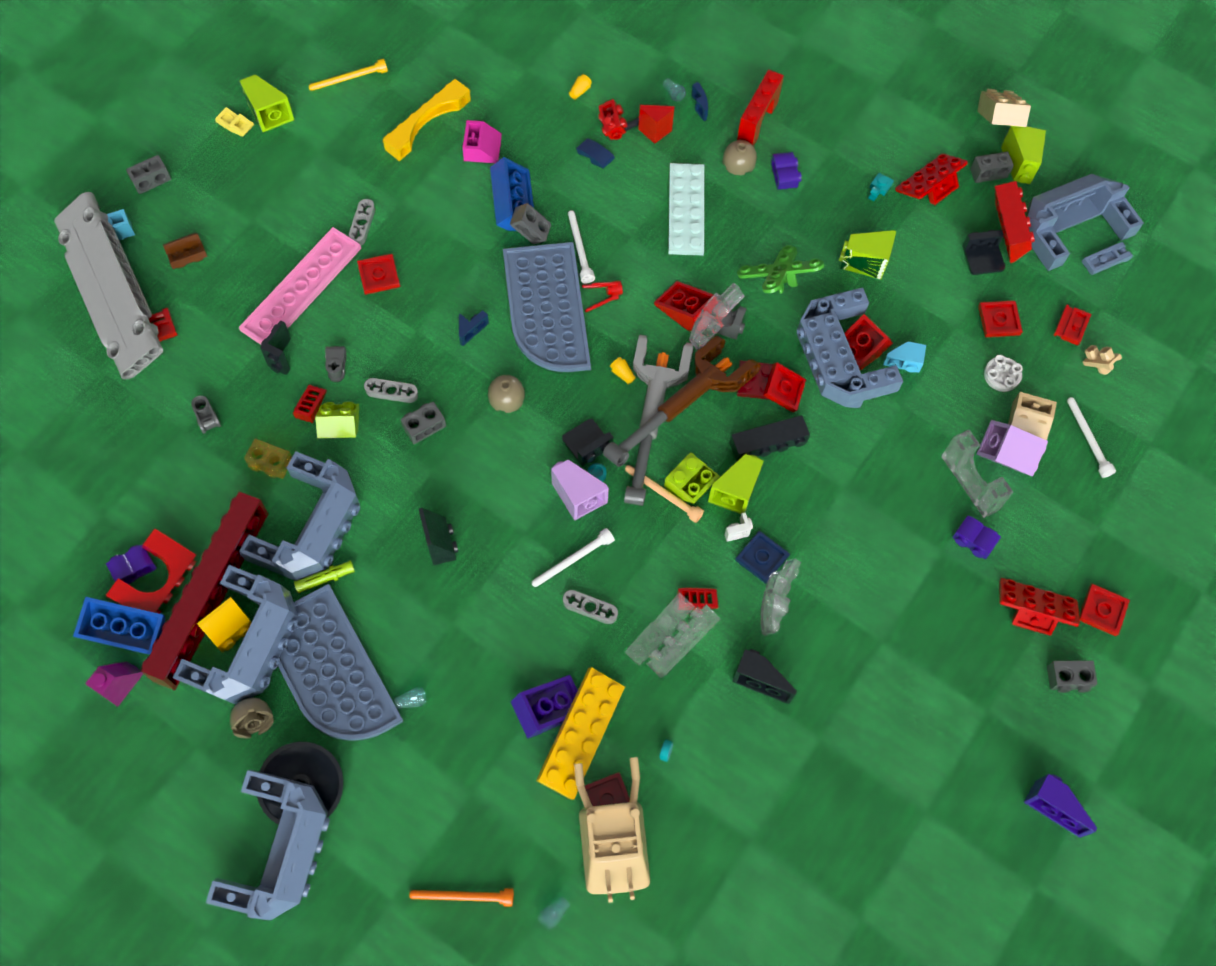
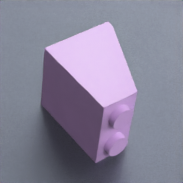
[976,420,1048,476]
[551,460,609,521]

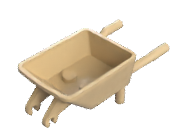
[574,757,650,903]

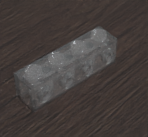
[646,604,720,678]

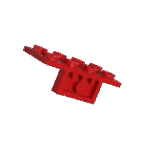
[895,154,968,205]
[999,578,1080,636]

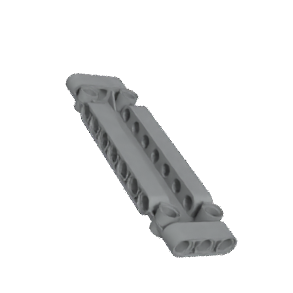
[54,192,163,379]

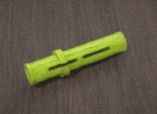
[294,560,355,593]

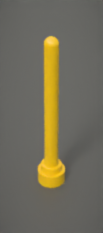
[308,59,388,91]

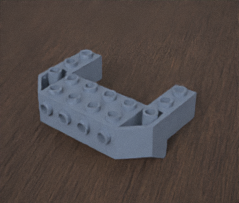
[1025,174,1144,271]
[796,287,903,408]
[239,451,360,581]
[173,565,299,705]
[206,769,330,920]

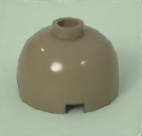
[722,140,757,175]
[488,375,525,413]
[230,698,274,738]

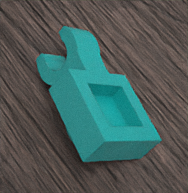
[868,173,894,201]

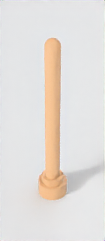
[625,465,704,523]

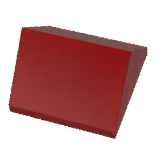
[638,105,674,144]

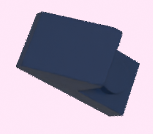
[459,310,489,346]

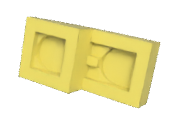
[215,107,254,136]

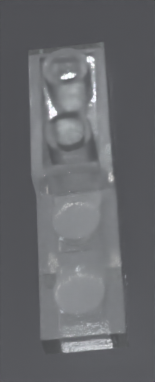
[689,283,745,351]
[761,558,801,636]
[625,593,695,666]

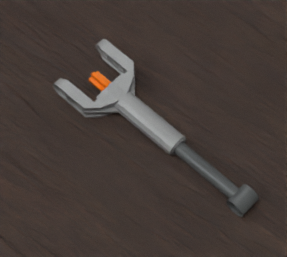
[624,335,694,506]

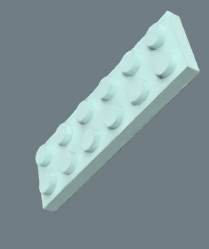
[668,163,704,256]

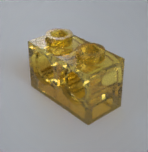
[244,439,292,479]

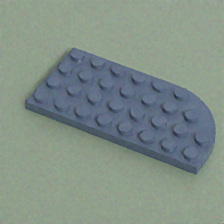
[503,242,591,372]
[278,584,404,741]

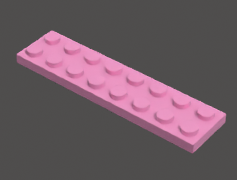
[239,227,362,345]

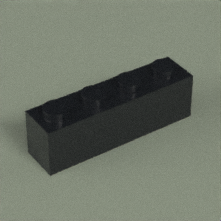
[729,415,810,461]

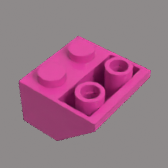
[463,120,502,163]

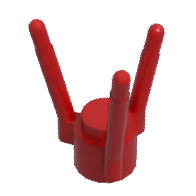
[582,280,623,312]

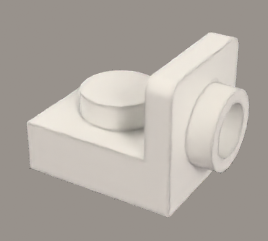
[725,512,753,542]

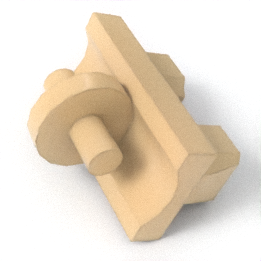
[1083,345,1122,375]

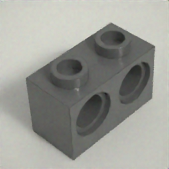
[970,152,1014,183]
[126,155,171,194]
[510,203,551,245]
[400,402,446,444]
[1047,661,1098,693]

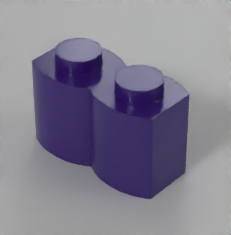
[771,152,802,190]
[952,515,1001,559]
[106,545,157,585]

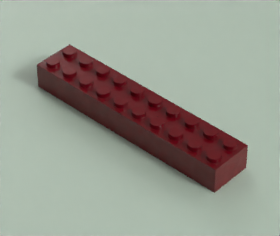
[141,492,269,691]

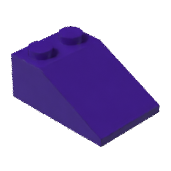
[510,675,578,739]
[1024,774,1097,838]

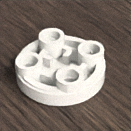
[984,355,1023,392]

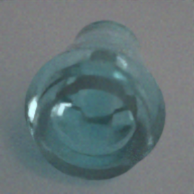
[663,78,686,102]
[395,687,427,709]
[538,896,570,930]

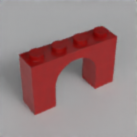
[737,69,784,146]
[105,529,197,614]

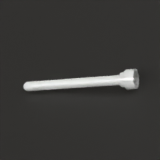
[568,210,595,284]
[1067,397,1116,478]
[532,528,615,587]

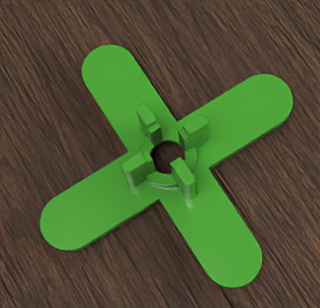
[737,245,824,294]

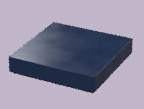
[735,531,790,584]

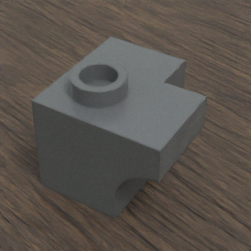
[716,306,747,340]

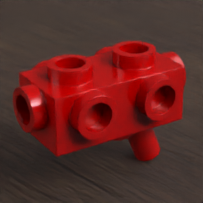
[598,99,628,140]

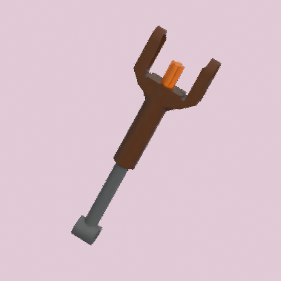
[603,336,761,467]

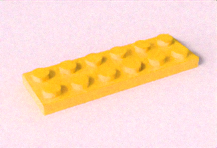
[536,667,625,800]

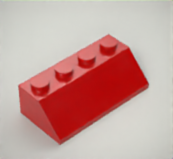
[995,181,1035,263]

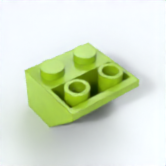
[315,402,359,438]
[664,452,720,503]

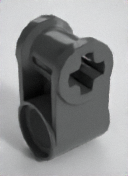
[325,346,346,382]
[191,395,221,434]

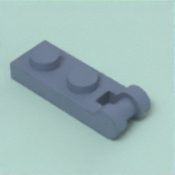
[1082,242,1133,275]

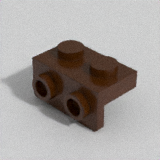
[163,233,207,269]

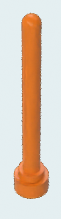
[409,888,514,907]

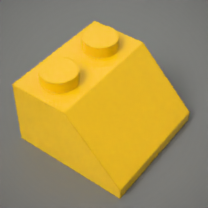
[197,597,252,652]

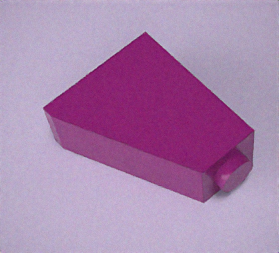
[85,661,143,707]

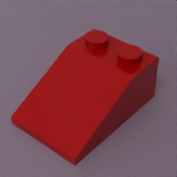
[654,281,721,334]
[844,314,893,370]

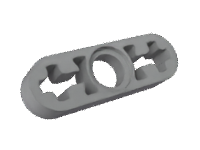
[349,199,375,245]
[364,378,418,403]
[563,590,618,624]

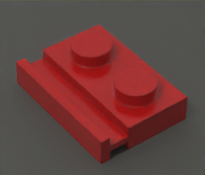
[1053,304,1092,346]

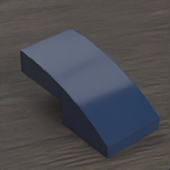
[691,82,708,121]
[576,138,615,169]

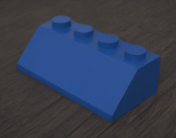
[490,157,534,231]
[73,597,165,655]

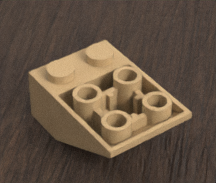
[1008,392,1057,440]

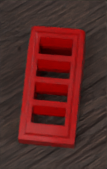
[293,385,327,423]
[677,588,718,611]

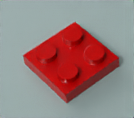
[357,254,400,295]
[978,301,1023,337]
[763,362,806,412]
[1079,584,1130,636]

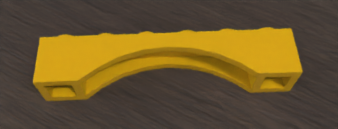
[383,79,471,161]

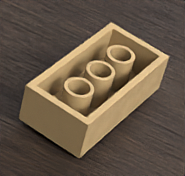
[977,89,1031,127]

